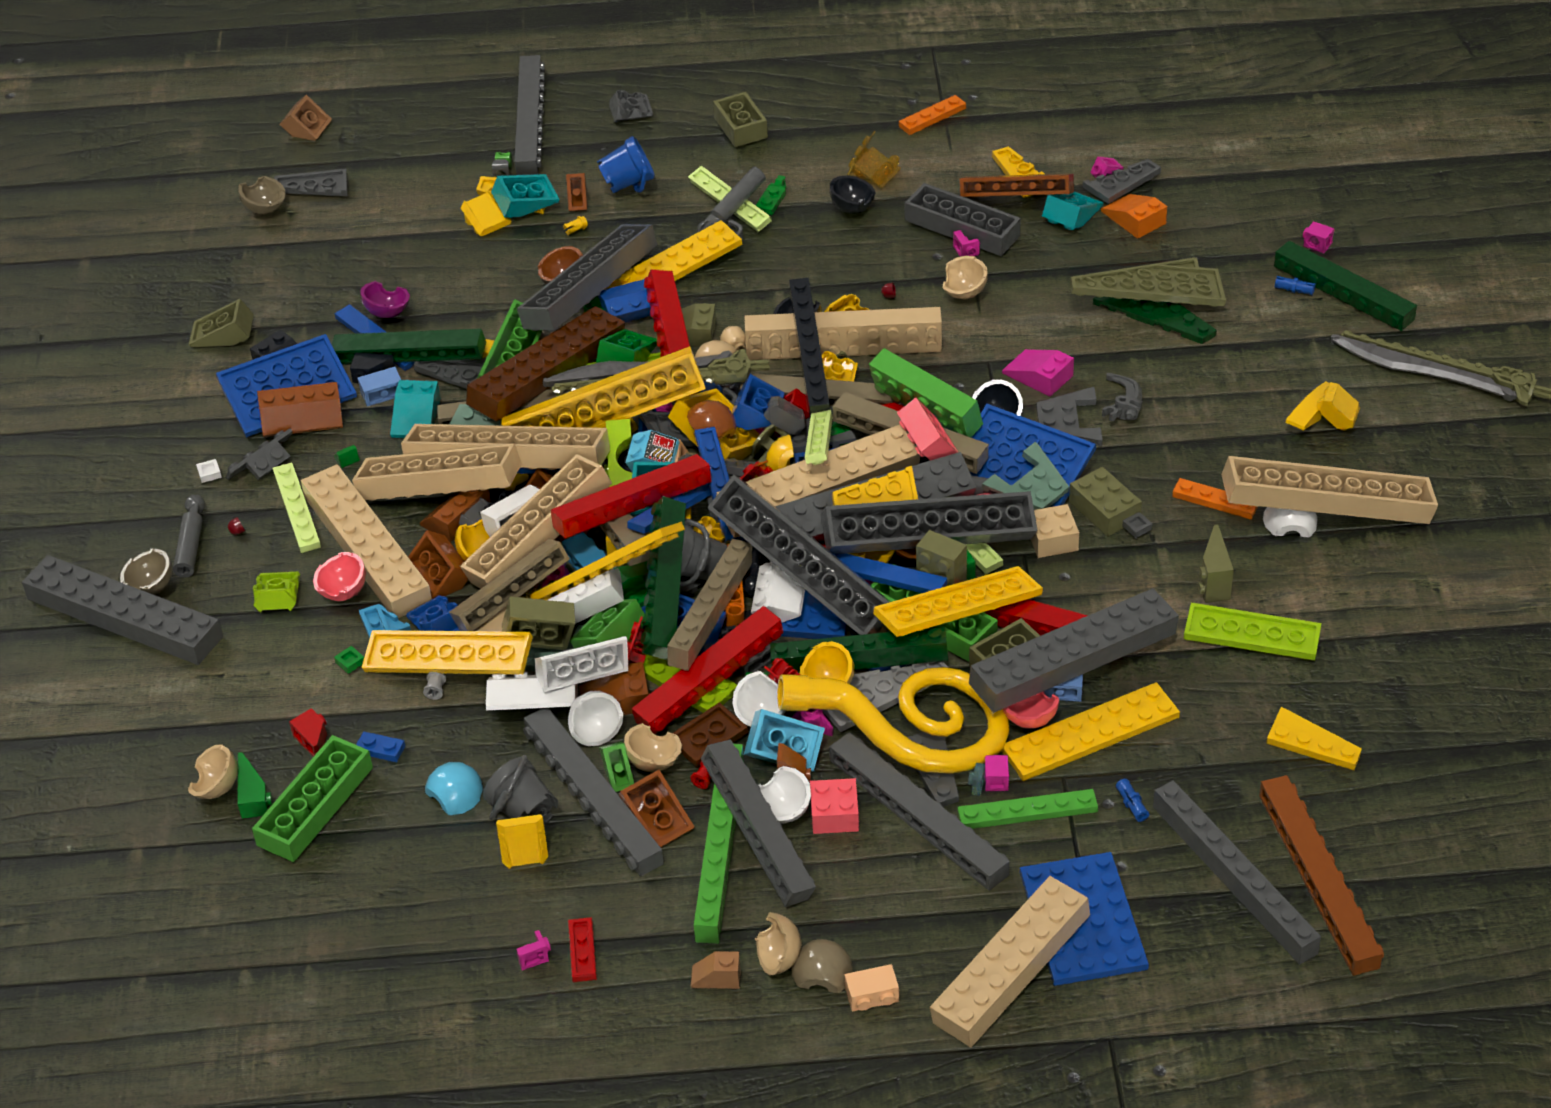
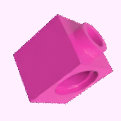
[1302,221,1334,253]
[985,755,1009,791]

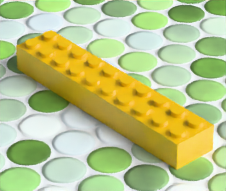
[502,346,706,428]

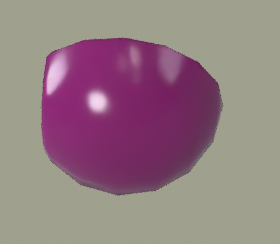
[360,280,410,318]

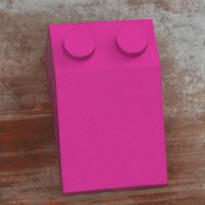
[1002,349,1074,397]

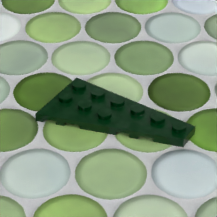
[1093,297,1217,344]

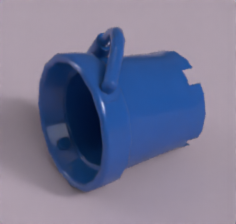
[597,136,655,193]

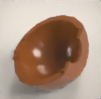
[538,246,583,284]
[687,400,737,441]

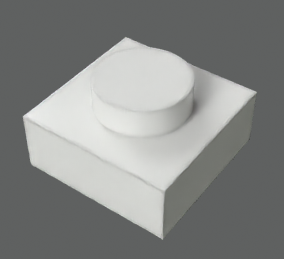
[196,459,222,483]

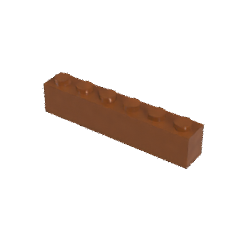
[960,173,1074,197]

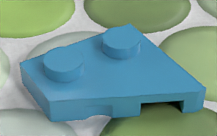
[359,604,411,639]

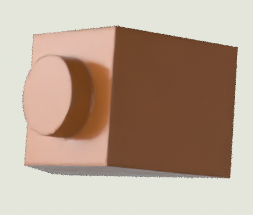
[566,173,587,211]
[777,743,811,782]

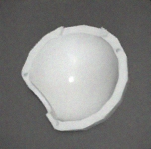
[1263,507,1317,537]
[732,671,785,727]
[568,691,623,746]
[759,766,811,823]

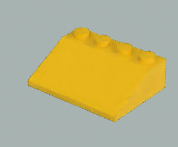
[668,389,760,460]

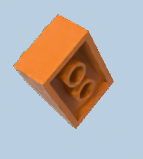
[1101,194,1167,239]

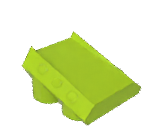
[253,571,300,613]

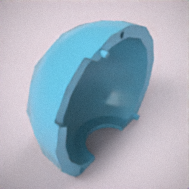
[425,762,483,815]

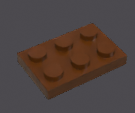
[673,702,748,767]

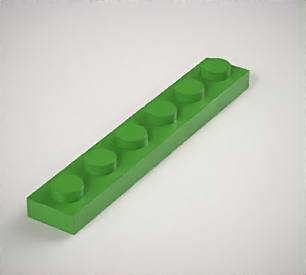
[958,789,1098,829]

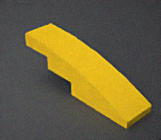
[1285,381,1330,430]

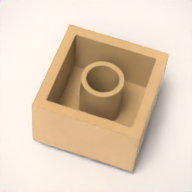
[1031,504,1079,558]

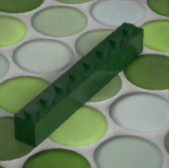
[1274,241,1417,331]
[331,328,486,364]
[641,496,686,660]
[770,627,948,674]

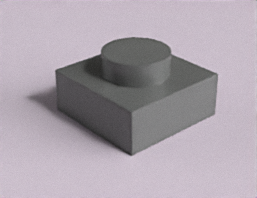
[1122,512,1152,538]

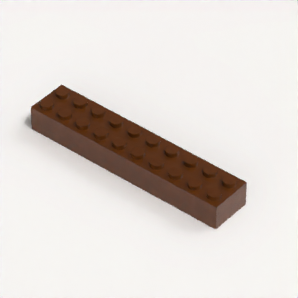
[466,306,625,422]

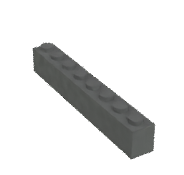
[701,740,816,907]

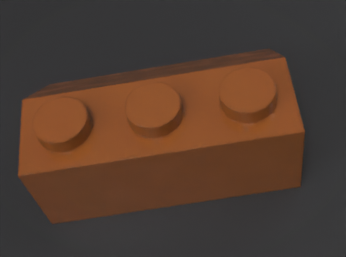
[420,489,491,542]
[408,530,468,599]

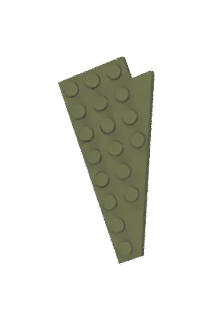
[1070,257,1226,307]

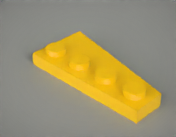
[992,147,1045,198]
[832,466,918,506]
[1266,707,1362,770]

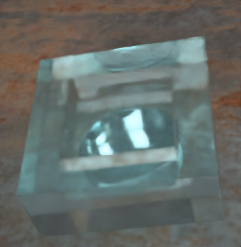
[968,763,985,796]

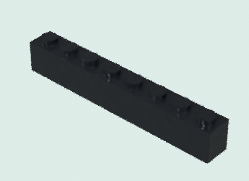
[789,277,830,419]

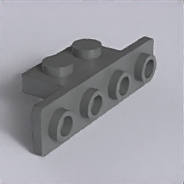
[226,428,293,480]

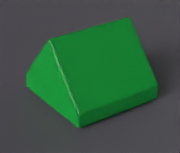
[334,445,360,468]

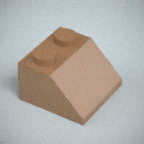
[279,95,332,141]

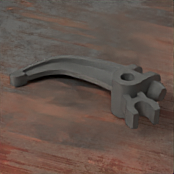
[1102,373,1143,421]

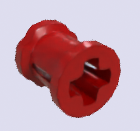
[690,761,711,789]

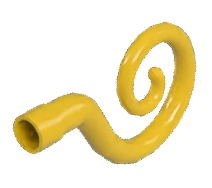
[777,667,1009,774]

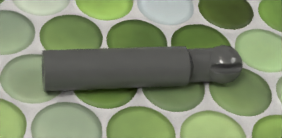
[697,166,766,232]
[173,495,205,578]

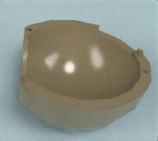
[238,176,285,214]
[120,548,172,595]
[791,939,853,993]

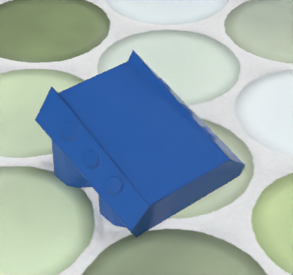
[406,595,458,631]

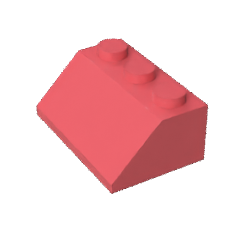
[897,398,958,461]

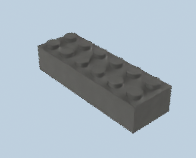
[905,183,1021,256]

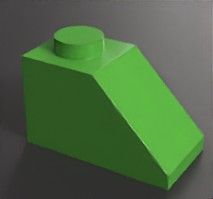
[599,742,634,792]

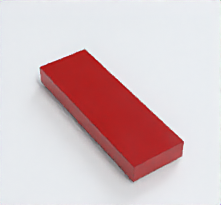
[568,917,597,982]

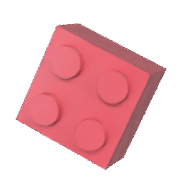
[810,778,859,834]

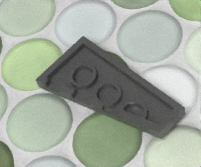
[907,732,959,807]

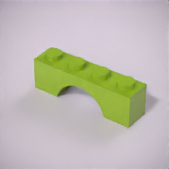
[604,419,632,487]

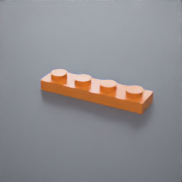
[899,95,966,135]
[1172,478,1258,520]

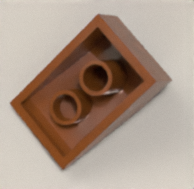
[579,662,648,715]
[619,770,695,848]

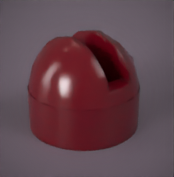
[881,283,896,298]
[228,517,245,535]

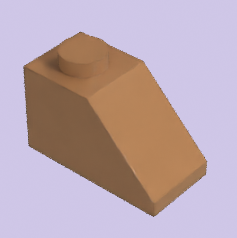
[691,951,741,989]

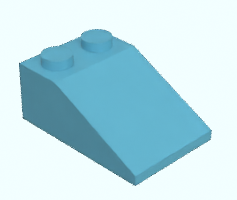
[744,709,825,772]

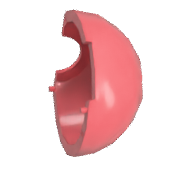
[313,552,366,601]
[1003,691,1059,729]

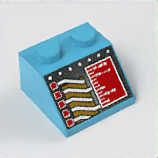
[625,430,680,473]

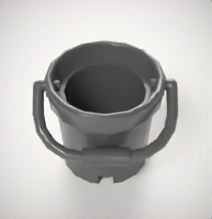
[680,518,727,587]
[483,755,558,825]

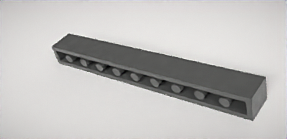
[515,55,545,175]
[523,708,664,877]
[829,732,1010,891]
[1153,780,1321,965]

